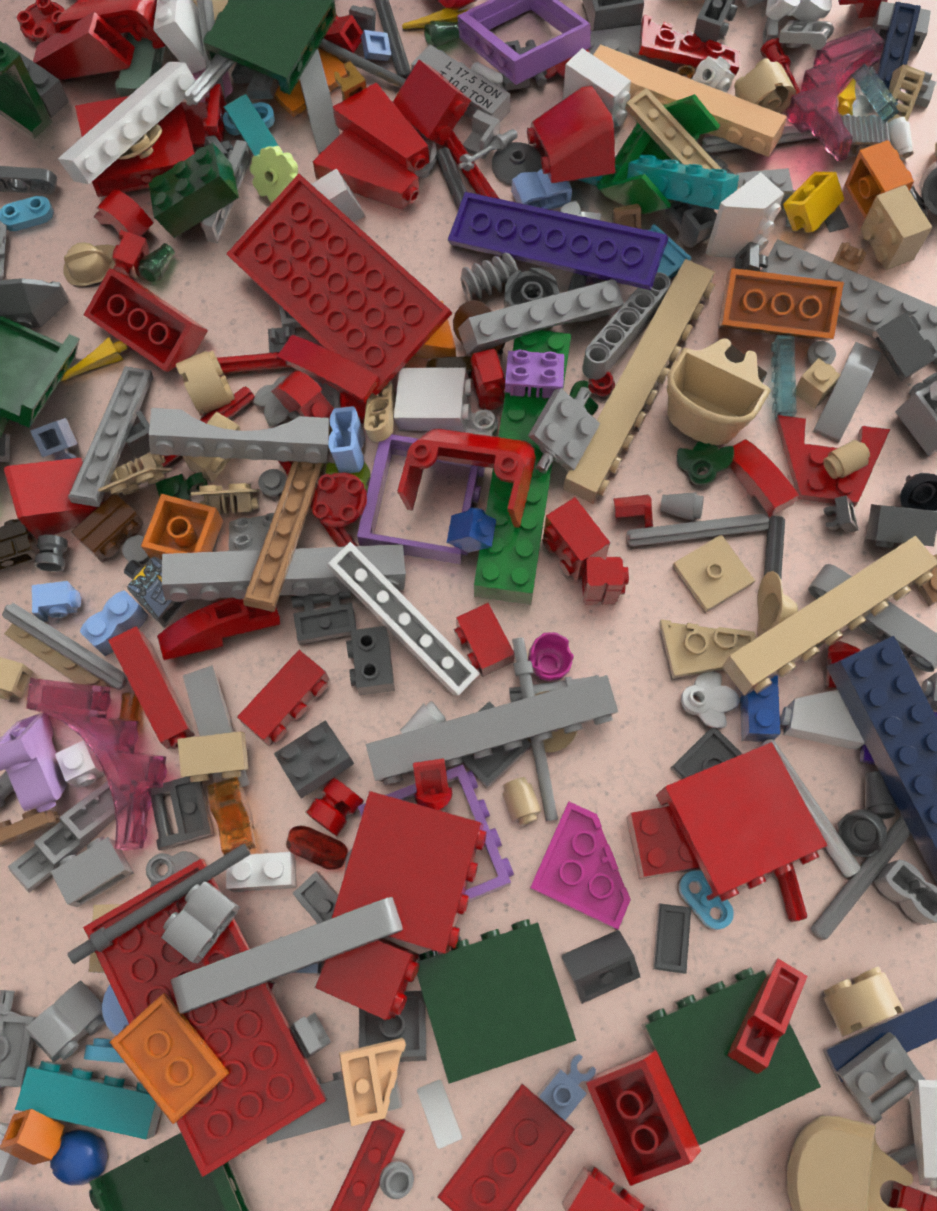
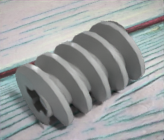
[460,253,519,301]

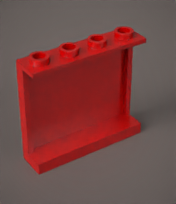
[75,96,195,197]
[656,742,828,902]
[331,791,487,953]

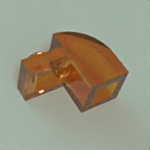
[207,777,256,855]

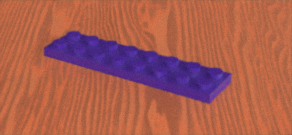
[448,192,668,290]

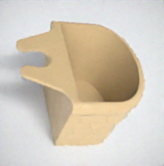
[667,338,771,445]
[787,1115,913,1211]

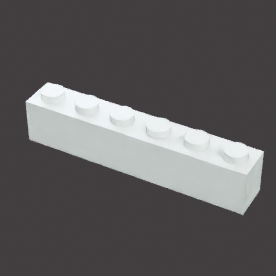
[58,62,196,184]
[326,542,480,695]

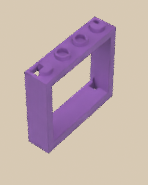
[457,0,591,85]
[357,434,486,565]
[358,764,514,903]

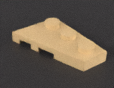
[659,619,756,679]

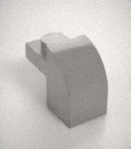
[290,1013,331,1059]

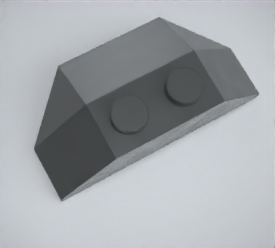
[0,278,68,329]

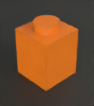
[0,1109,65,1165]

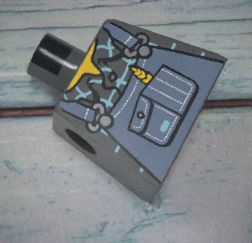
[124,557,189,628]

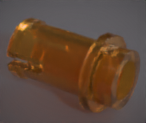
[115,692,140,733]

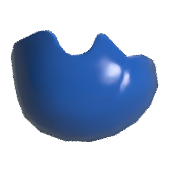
[50,1129,108,1186]

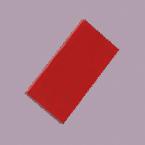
[437,1083,575,1211]

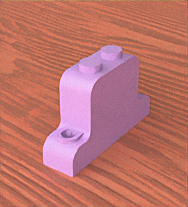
[0,711,67,813]

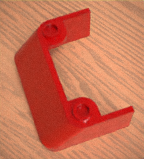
[397,429,536,528]

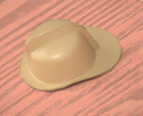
[63,242,115,287]
[757,571,798,637]

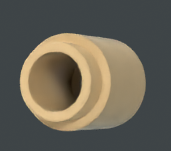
[823,440,870,479]
[502,777,541,826]

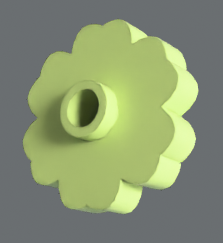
[250,146,298,203]

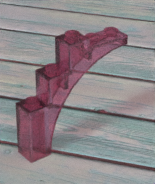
[787,26,884,162]
[26,678,167,851]

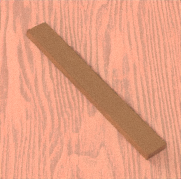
[243,424,332,612]

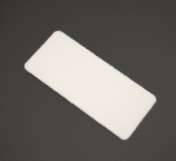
[417,1079,462,1149]

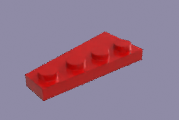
[639,14,740,76]

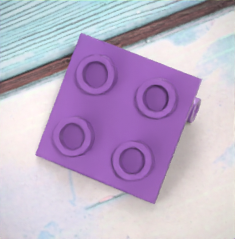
[505,350,564,398]

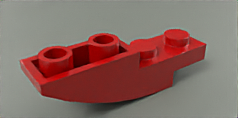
[157,597,280,660]

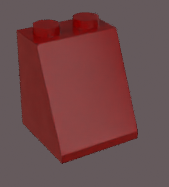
[4,458,104,540]

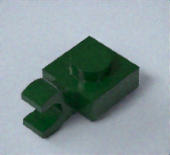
[155,472,208,501]

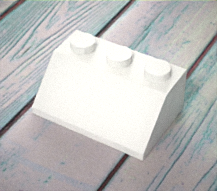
[706,172,784,258]

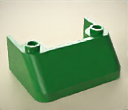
[597,94,720,214]

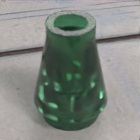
[424,21,460,48]
[138,243,175,282]

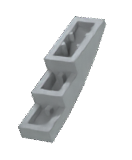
[299,49,340,154]
[183,665,249,795]
[8,779,131,893]

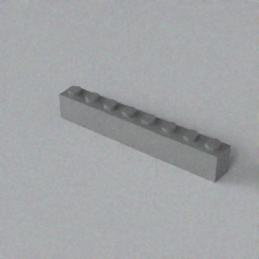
[162,544,406,602]
[366,675,618,785]

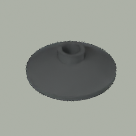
[492,142,542,186]

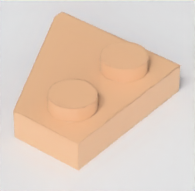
[339,1038,406,1127]

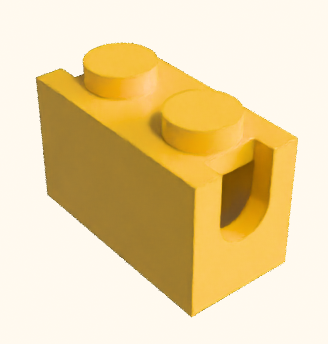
[783,172,845,233]

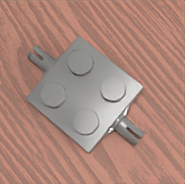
[528,387,600,473]
[0,990,36,1088]

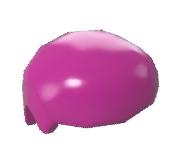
[528,632,574,682]

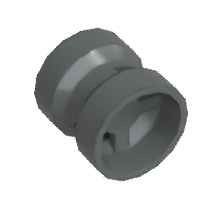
[34,535,68,572]

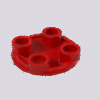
[17,0,65,43]
[312,472,367,528]

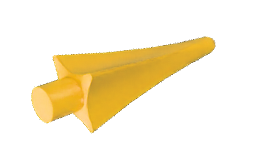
[402,8,468,29]
[834,78,856,115]
[61,337,129,381]

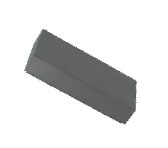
[653,903,691,974]

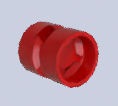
[305,778,364,837]

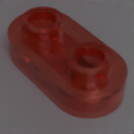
[286,825,348,870]

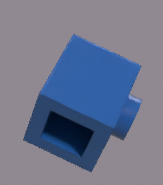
[446,508,496,553]

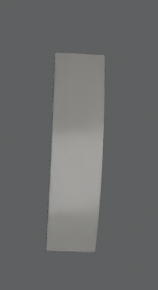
[813,342,881,443]

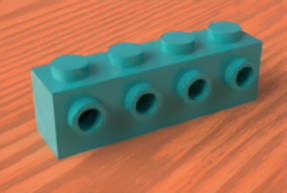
[627,155,739,210]
[15,1060,161,1140]

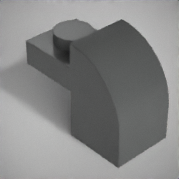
[665,201,717,247]

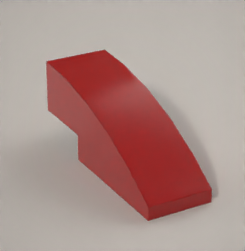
[730,439,799,517]
[727,958,808,1074]

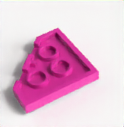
[530,801,631,930]

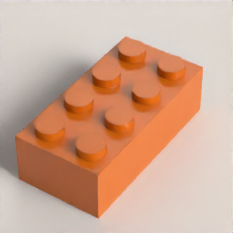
[719,268,844,341]

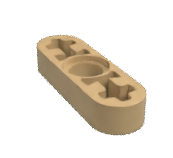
[364,381,396,442]

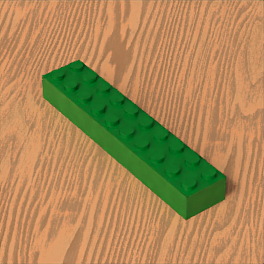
[474,330,571,605]

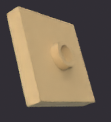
[673,534,755,613]

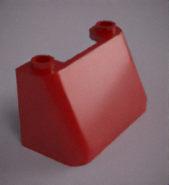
[55,0,166,49]
[527,86,615,183]

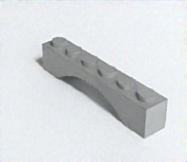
[458,279,624,355]
[149,408,329,463]

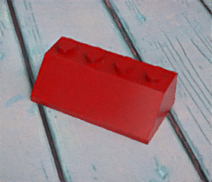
[83,268,208,372]

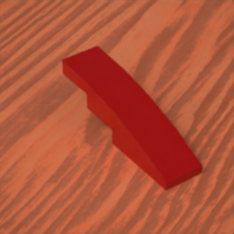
[277,334,380,403]

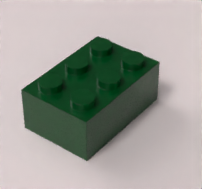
[149,142,239,238]

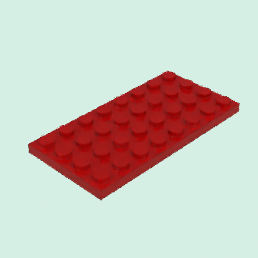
[226,174,453,395]
[83,859,327,1177]

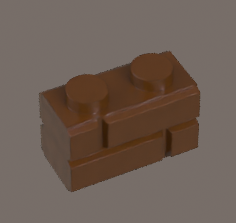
[71,494,143,562]

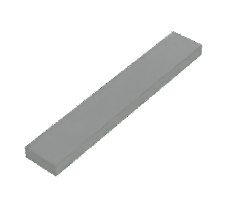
[68,366,153,507]

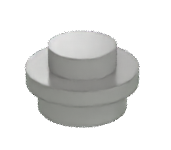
[807,341,836,365]
[258,469,287,497]
[379,1161,414,1199]

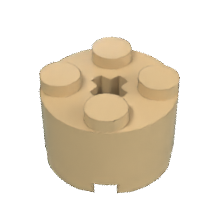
[734,58,796,114]
[176,351,235,416]
[823,966,904,1037]

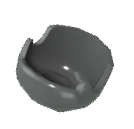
[838,809,887,857]

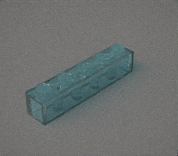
[851,63,899,123]
[771,335,797,420]

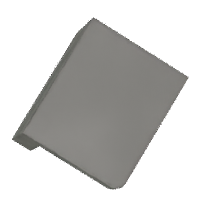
[463,109,500,159]

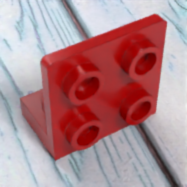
[182,84,226,147]

